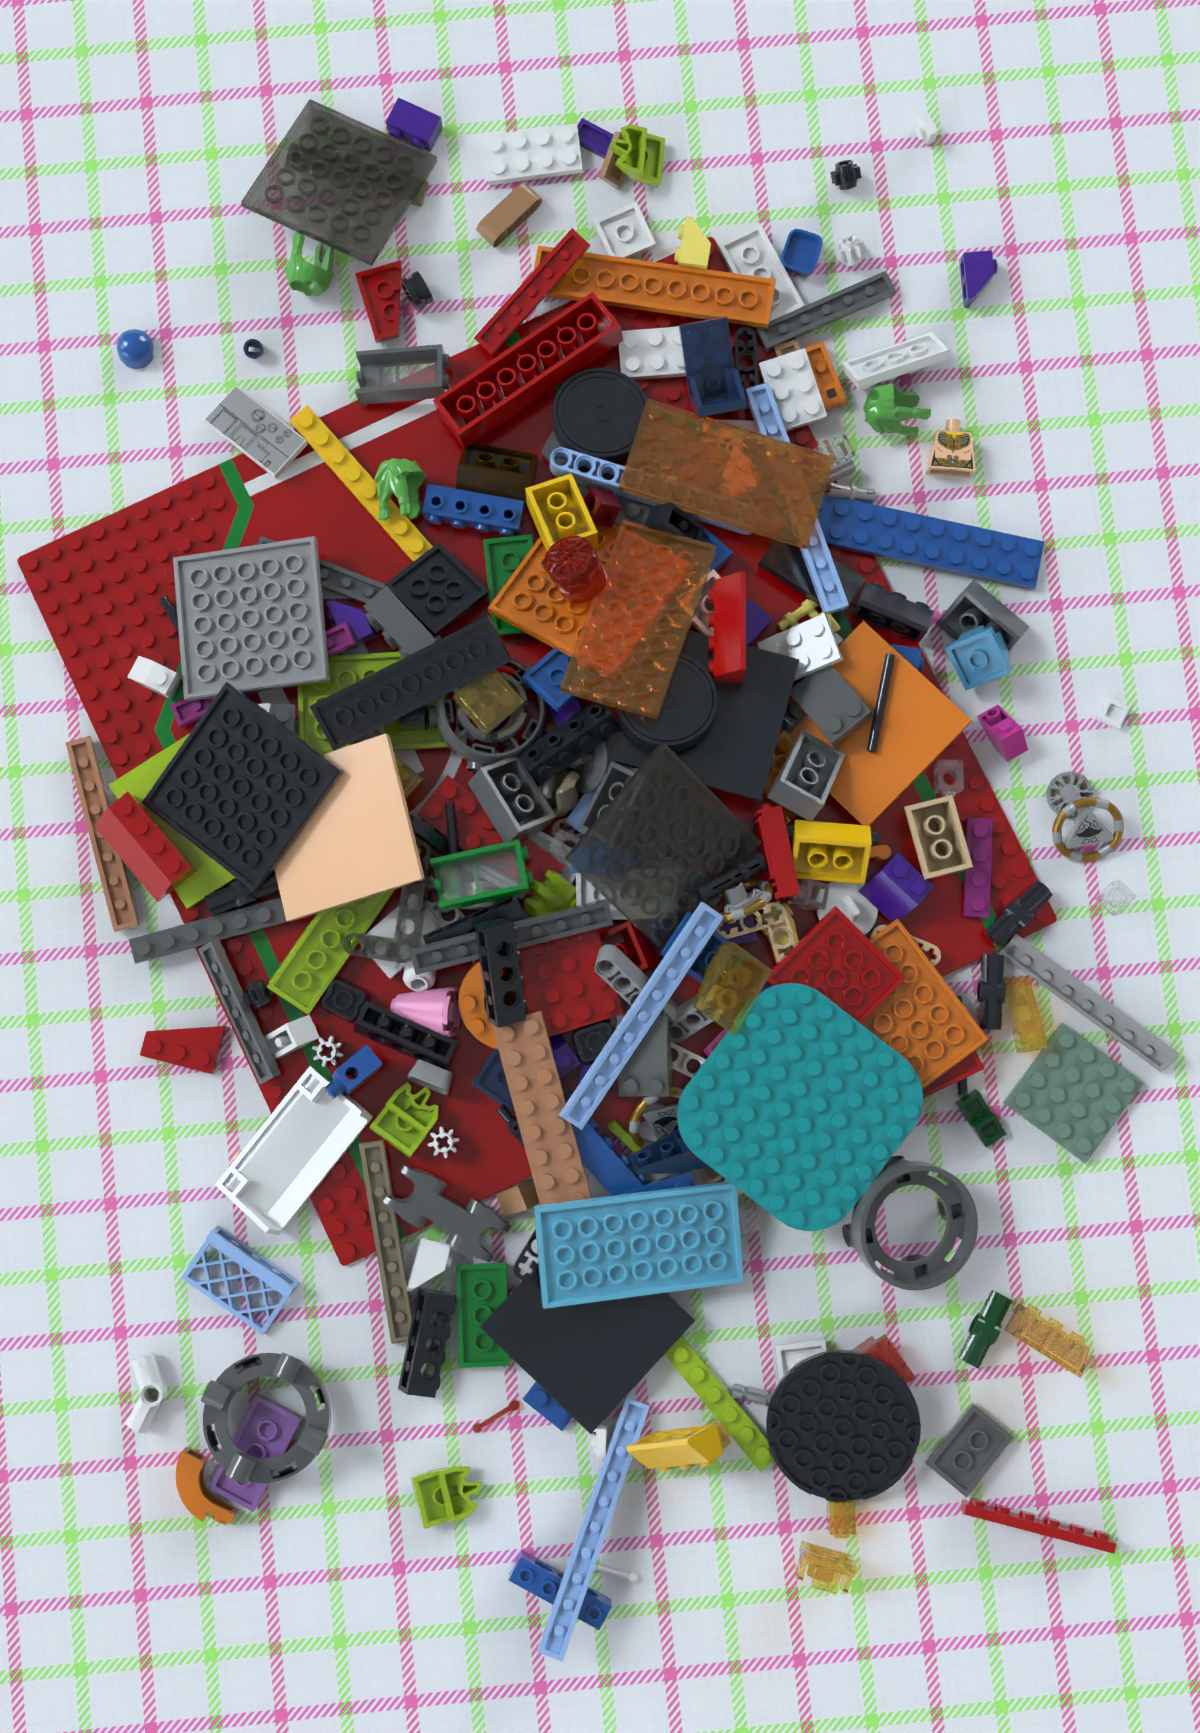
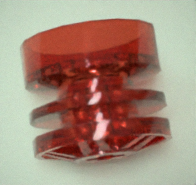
[544,536,608,603]

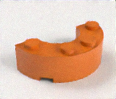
[459,959,504,1049]

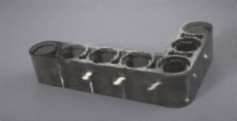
[343,840,434,963]

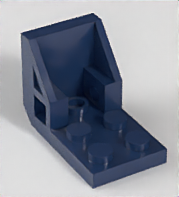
[678,316,747,417]

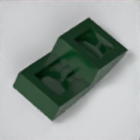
[955,1089,1007,1148]

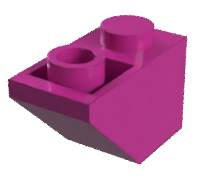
[977,705,1028,762]

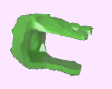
[285,231,337,296]
[863,382,931,438]
[374,458,427,521]

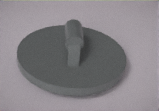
[565,740,611,793]

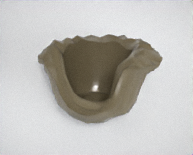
[535,768,580,818]

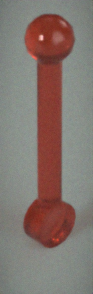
[473,1400,520,1433]

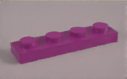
[963,818,993,918]

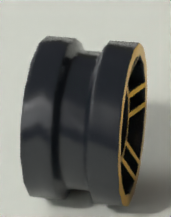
[400,271,434,311]

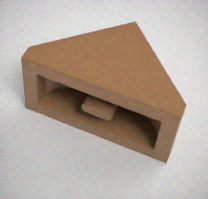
[496,1178,540,1217]

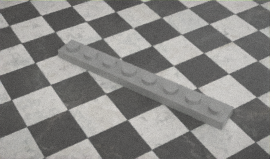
[999,933,1178,1072]

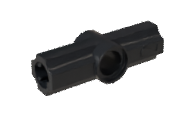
[205,870,279,916]
[984,880,1053,947]
[977,954,1006,1030]

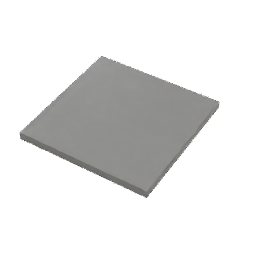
[173,536,330,701]

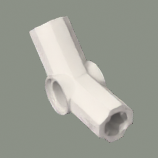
[126,1353,168,1434]

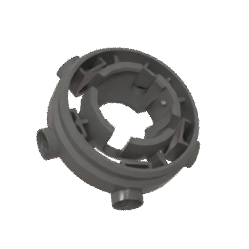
[427,658,547,773]

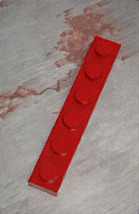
[474,228,591,356]
[960,1497,1117,1554]

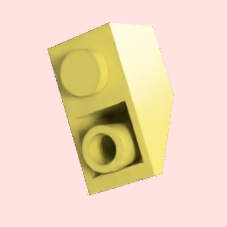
[674,216,711,269]

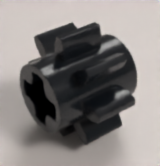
[830,160,862,190]
[243,979,276,1009]

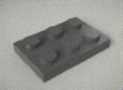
[925,1403,1014,1498]

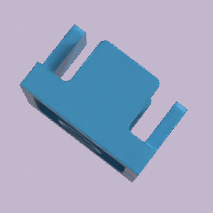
[945,625,1012,691]

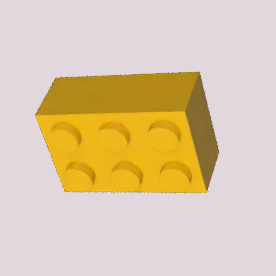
[525,473,598,564]

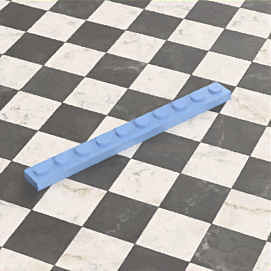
[744,383,849,615]
[559,902,724,1130]
[537,1397,650,1661]

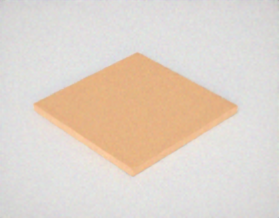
[274,734,425,921]

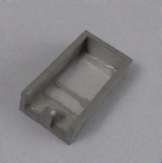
[355,344,450,406]

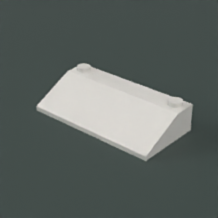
[215,1066,373,1236]

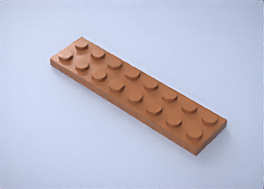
[492,1010,592,1205]

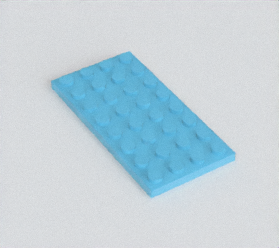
[534,1181,744,1309]

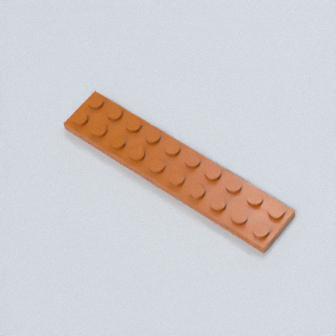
[533,246,776,328]

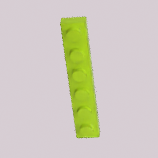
[664,1336,774,1472]

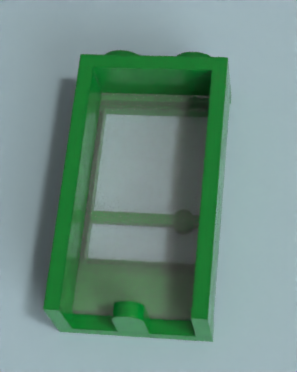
[430,839,534,913]

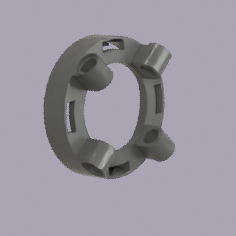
[842,1156,978,1291]
[201,1352,331,1484]

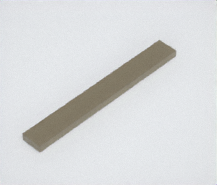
[359,1139,413,1344]

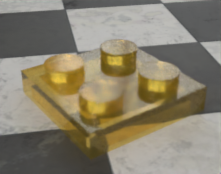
[452,669,524,736]

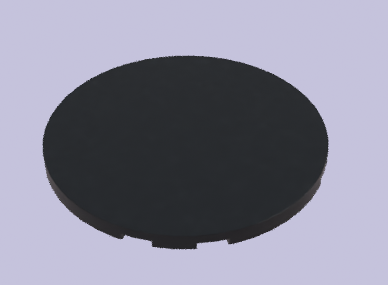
[766,1350,921,1502]

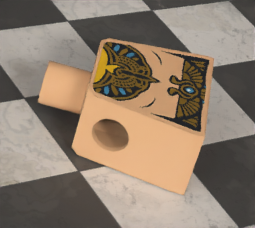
[925,419,975,478]

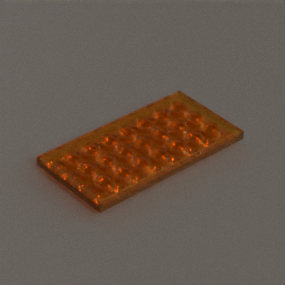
[618,398,835,549]
[560,520,717,720]

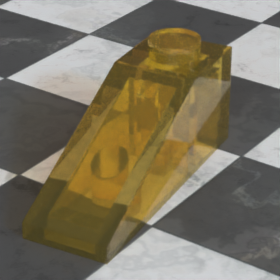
[1003,975,1048,1053]

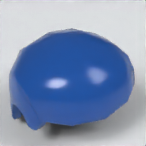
[117,329,154,369]

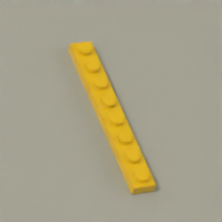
[289,405,433,562]

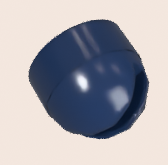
[243,339,264,359]

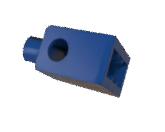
[324,1045,383,1099]

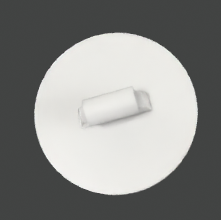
[817,881,878,935]

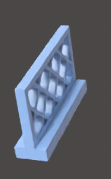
[181,1226,300,1335]

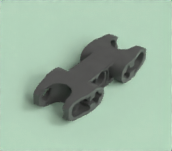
[382,1164,511,1262]

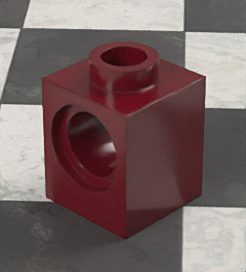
[584,486,622,528]

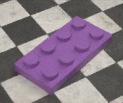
[209,1394,303,1512]

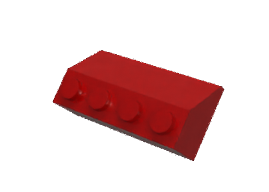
[708,572,746,684]
[95,791,197,902]

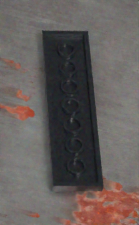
[310,615,512,751]

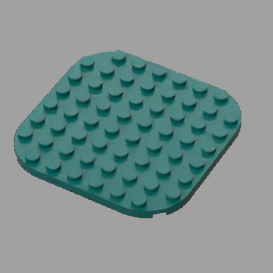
[677,983,923,1231]

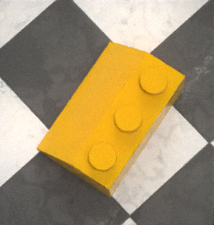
[791,820,872,884]
[626,1424,724,1472]

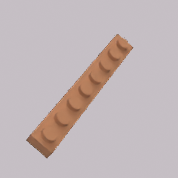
[65,736,140,932]

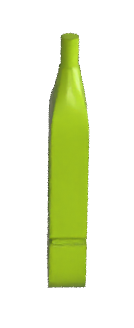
[607,1118,642,1152]

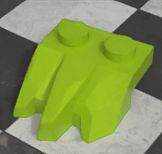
[608,124,665,187]
[524,870,576,917]
[370,1082,438,1158]
[411,1466,482,1529]

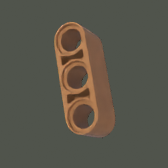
[476,182,542,247]

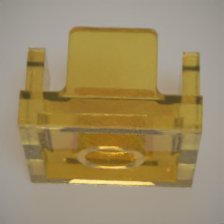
[795,1541,857,1594]

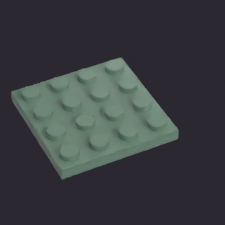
[1003,1023,1143,1163]

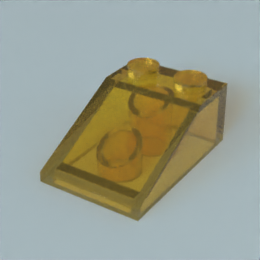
[693,942,773,1035]

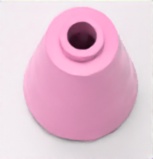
[390,987,462,1037]

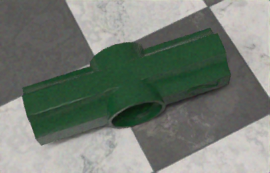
[958,1290,1013,1369]

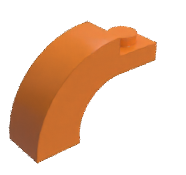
[176,1447,239,1524]

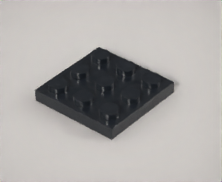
[384,542,489,638]

